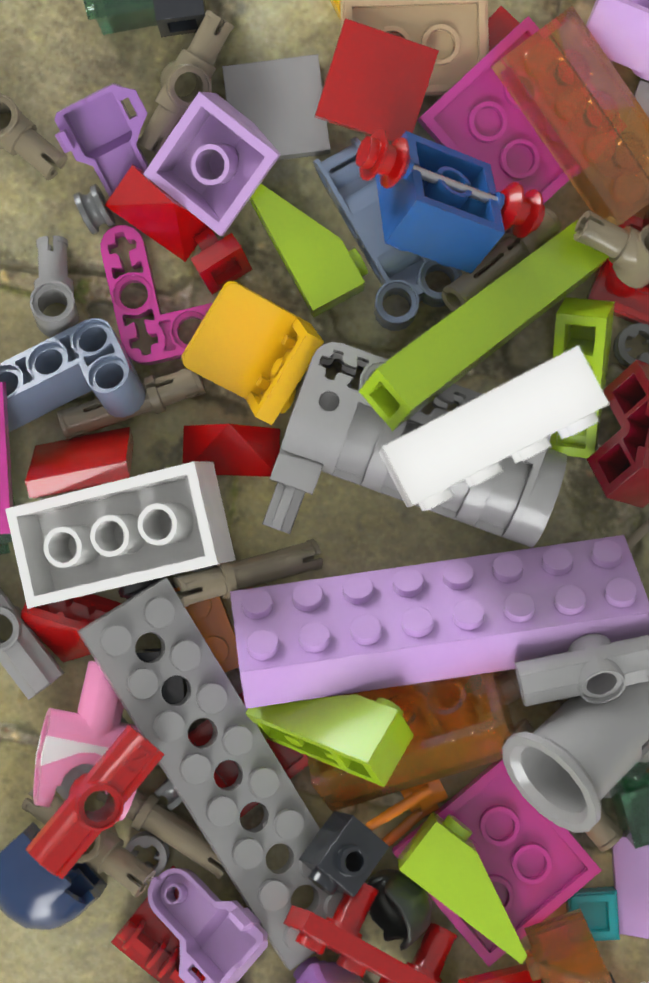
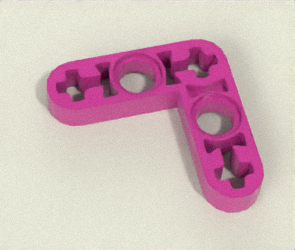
[100,225,213,365]

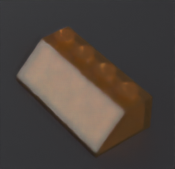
[491,6,649,225]
[307,672,515,812]

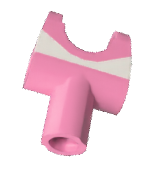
[33,661,140,821]

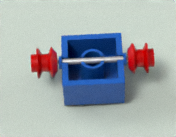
[356,129,545,274]

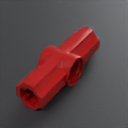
[26,725,165,879]

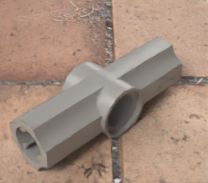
[0,587,65,700]
[514,634,649,707]

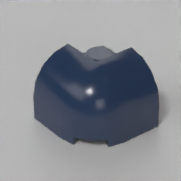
[0,822,108,930]

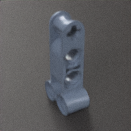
[313,137,462,331]

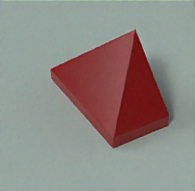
[104,164,209,262]
[182,423,281,477]
[21,594,122,663]

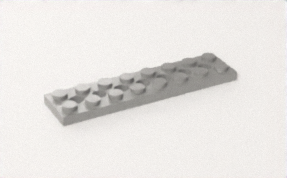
[77,577,370,970]

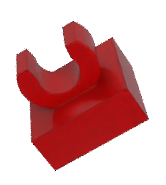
[190,227,253,295]

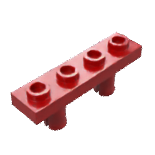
[283,882,458,983]

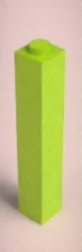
[359,219,609,431]

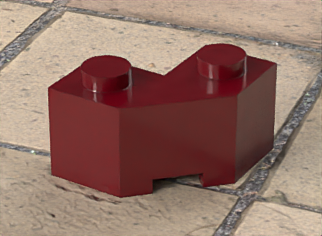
[587,359,649,508]

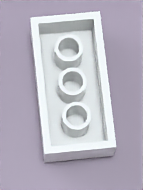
[379,345,609,512]
[5,461,236,608]

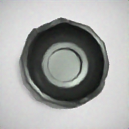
[367,869,432,950]

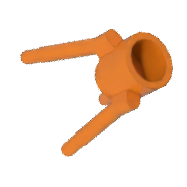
[333,760,448,847]

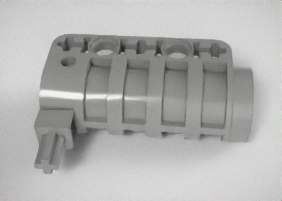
[262,342,567,548]

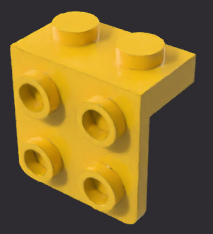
[182,281,324,425]

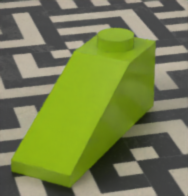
[249,183,368,318]
[549,297,615,458]
[245,694,414,787]
[397,812,527,964]

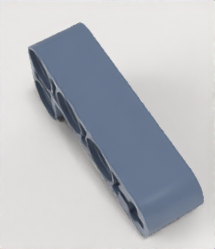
[0,318,145,432]

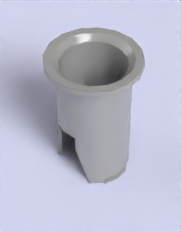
[502,681,649,833]

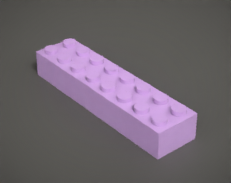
[230,535,649,709]

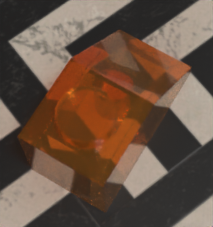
[524,908,612,983]

